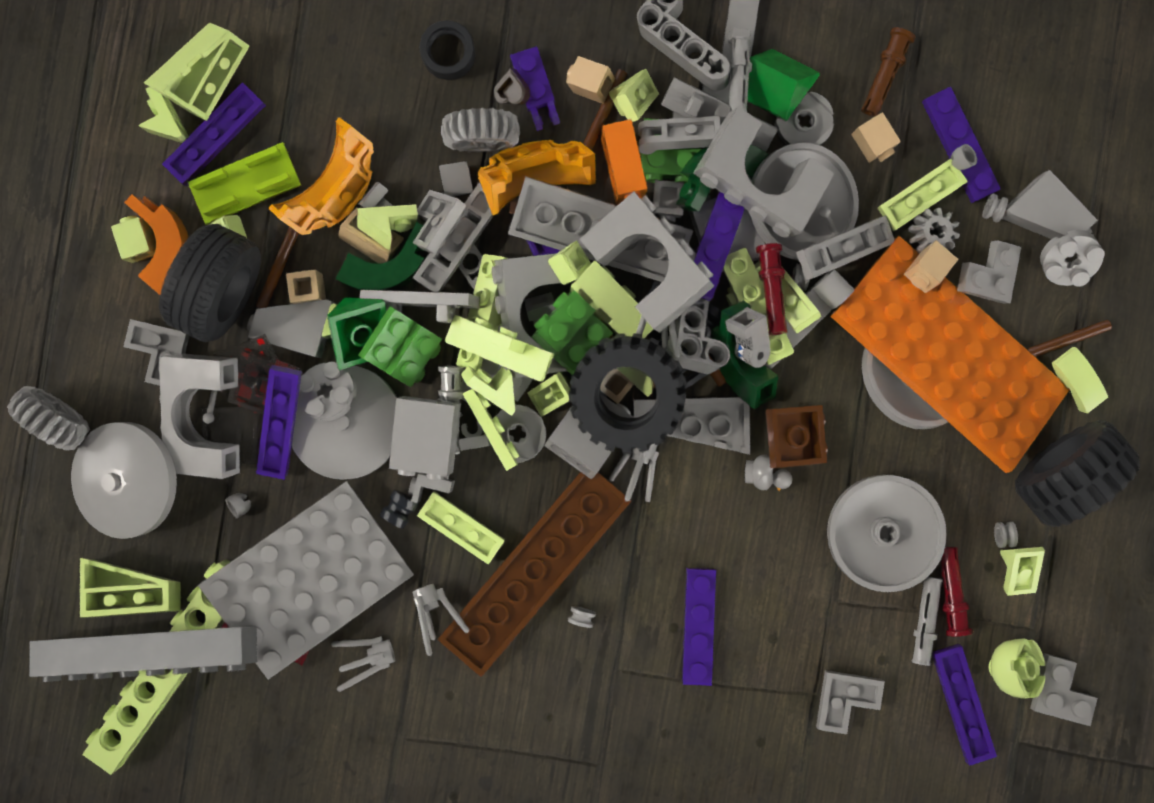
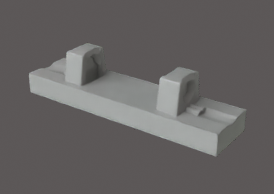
[722,0,759,62]
[661,77,778,152]
[413,183,494,293]
[796,216,895,280]
[360,290,480,323]

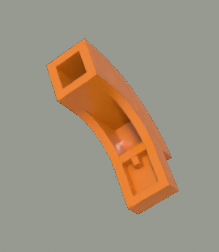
[124,194,189,295]

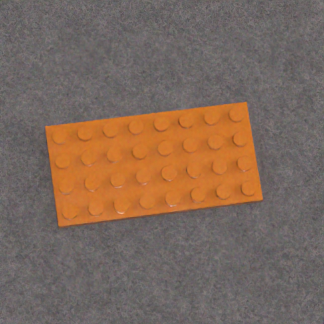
[830,236,1070,473]

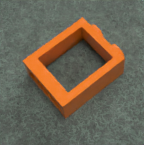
[601,119,647,205]

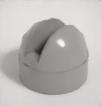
[951,144,977,170]
[225,493,251,518]

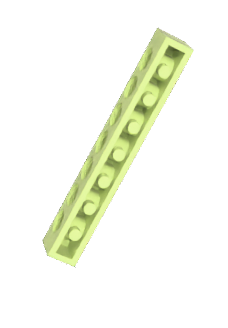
[82,559,230,775]

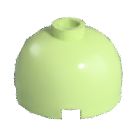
[989,638,1045,698]

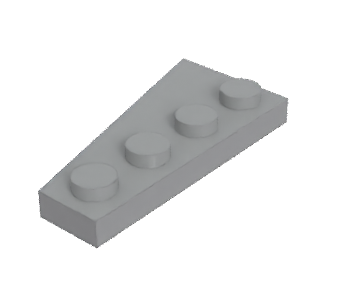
[633,397,750,455]

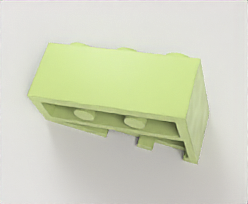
[144,23,249,121]
[571,260,653,338]
[80,558,181,617]

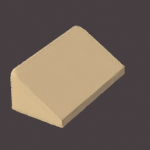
[338,207,404,264]

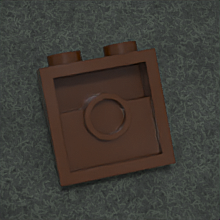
[766,405,828,468]

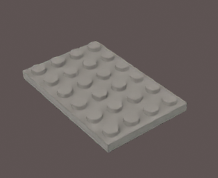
[198,481,414,680]

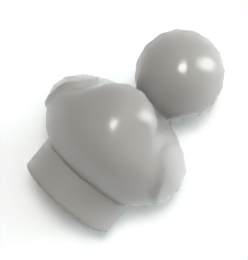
[745,455,793,491]

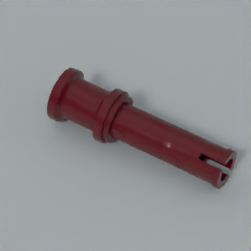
[756,243,788,335]
[940,547,973,637]

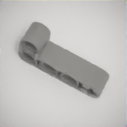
[637,0,730,91]
[667,253,730,374]
[764,269,855,369]

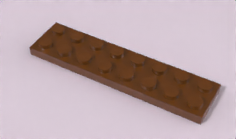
[437,472,631,677]

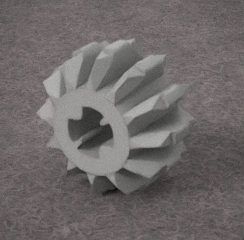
[908,208,960,253]

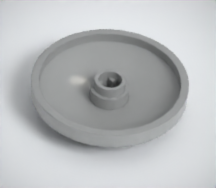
[750,143,859,260]
[862,348,948,429]
[292,366,397,480]
[71,422,177,539]
[827,475,946,592]

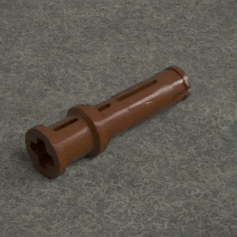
[861,27,916,117]

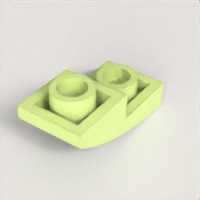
[1052,347,1108,414]

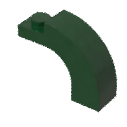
[676,145,769,212]
[336,222,425,291]
[711,300,779,409]

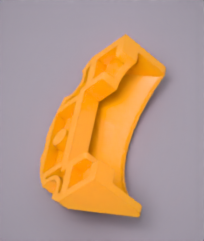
[268,117,374,235]
[478,140,596,215]

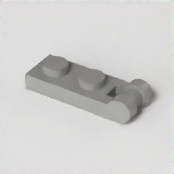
[638,116,720,154]

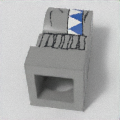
[726,307,770,368]

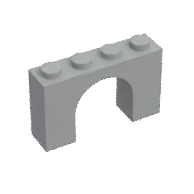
[694,106,834,238]
[580,191,714,333]
[492,253,573,378]
[159,354,240,479]

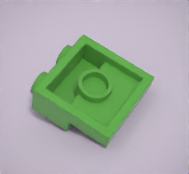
[641,118,700,184]
[531,290,613,375]
[358,306,442,387]

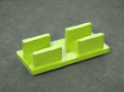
[188,142,301,225]

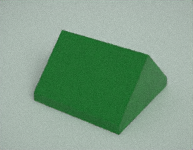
[748,49,820,122]
[327,298,386,370]

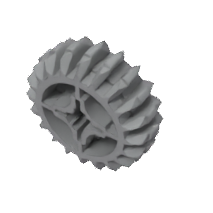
[441,107,520,152]
[7,386,90,450]

